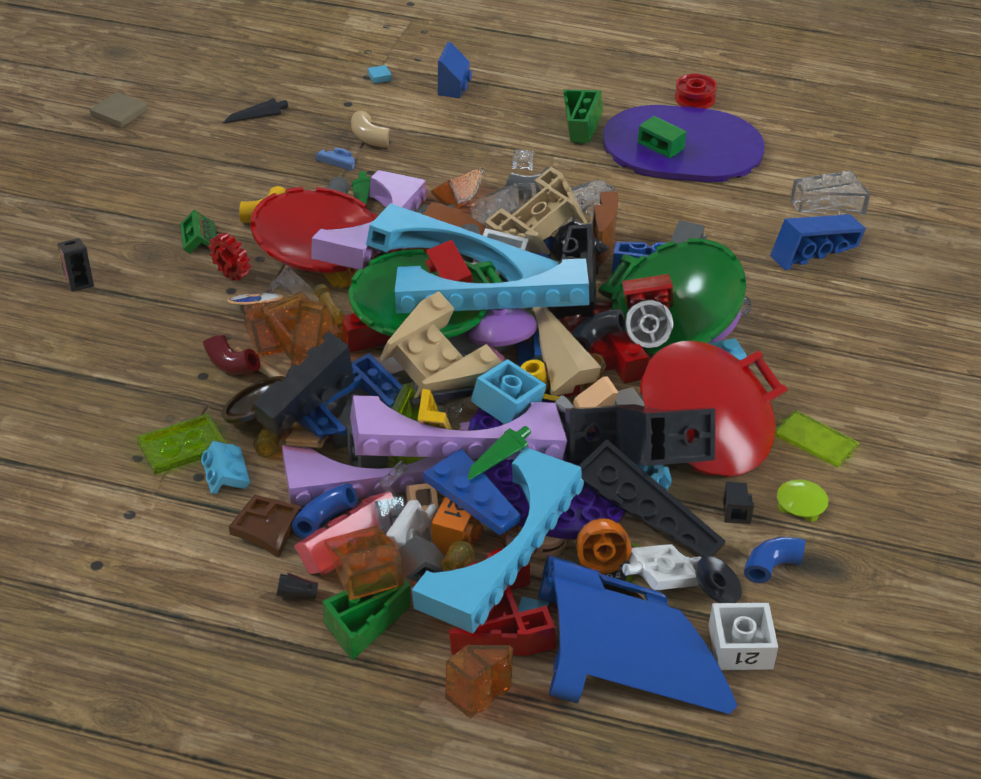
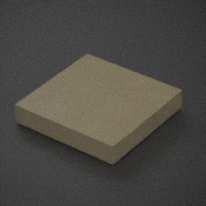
[90,92,148,128]

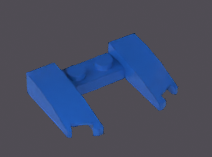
[298,353,405,439]

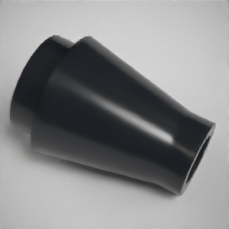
[276,573,318,600]

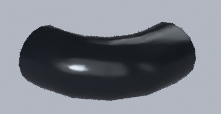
[571,309,625,352]

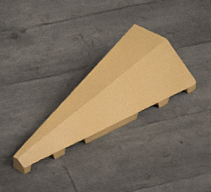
[532,307,601,396]

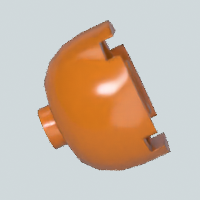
[576,518,632,574]

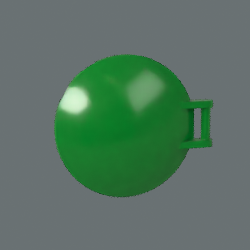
[598,238,746,356]
[349,249,503,338]

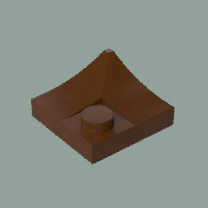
[229,494,302,557]

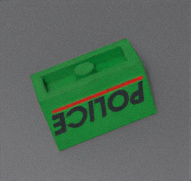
[180,210,216,254]

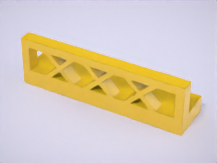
[418,389,452,430]

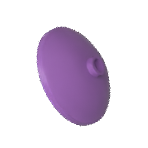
[466,308,537,347]

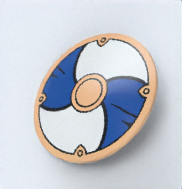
[227,293,283,315]

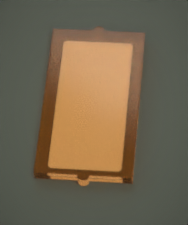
[279,422,330,448]

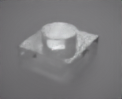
[512,149,535,170]

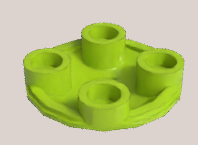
[777,479,829,522]

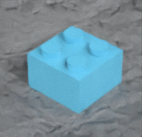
[471,359,547,424]

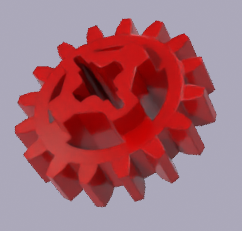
[208,233,251,281]

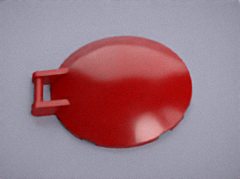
[250,187,403,273]
[640,341,788,478]

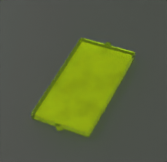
[775,410,859,468]

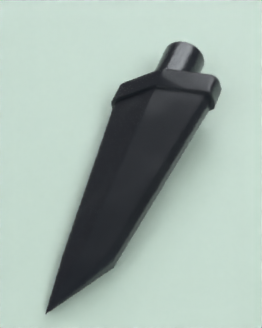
[223,98,288,123]
[410,387,475,409]

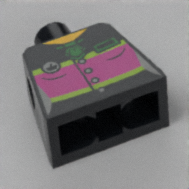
[57,238,94,292]

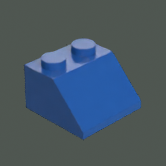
[438,42,472,99]

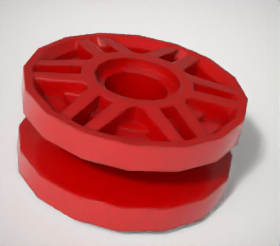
[675,73,717,109]

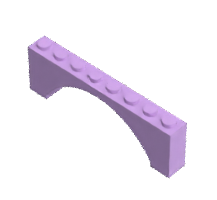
[311,170,428,269]
[350,395,567,460]
[282,422,472,506]

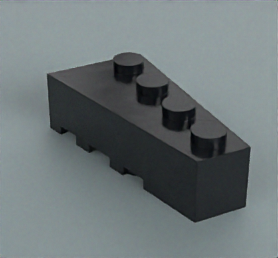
[547,224,597,319]
[253,331,354,436]

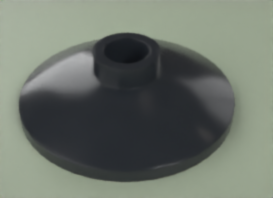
[695,556,742,603]

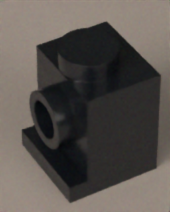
[723,482,754,524]

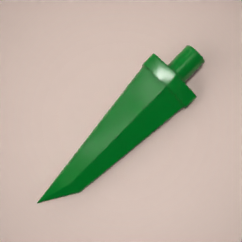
[352,171,371,208]
[468,426,531,480]

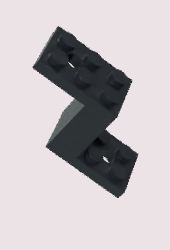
[566,404,715,466]

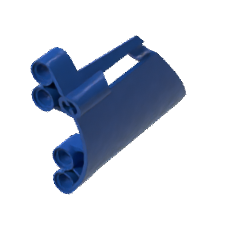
[538,555,737,714]

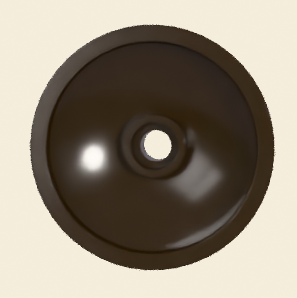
[221,376,285,425]

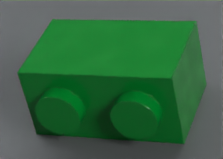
[637,116,687,158]

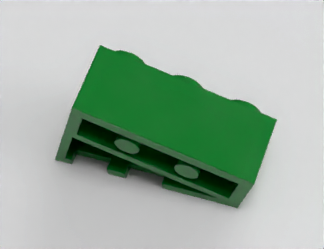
[563,89,603,144]
[322,567,411,661]

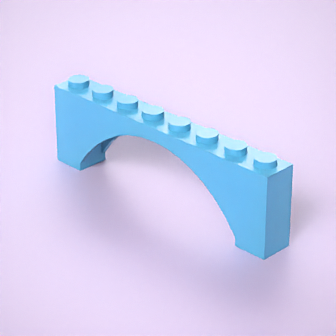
[366,203,559,282]
[395,259,589,313]
[412,447,584,633]

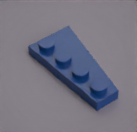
[423,448,520,536]

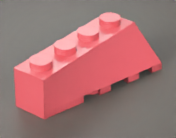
[294,491,401,576]

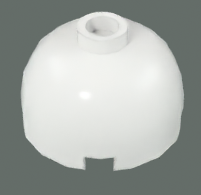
[624,300,674,348]

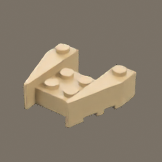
[485,167,587,255]
[380,291,502,398]

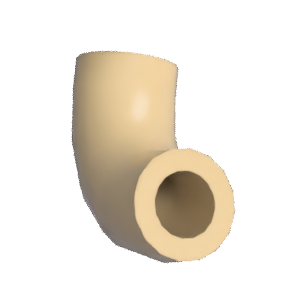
[351,111,390,148]

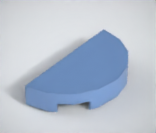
[316,148,355,171]

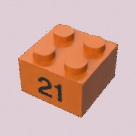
[431,496,483,568]

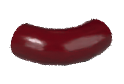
[203,335,260,376]

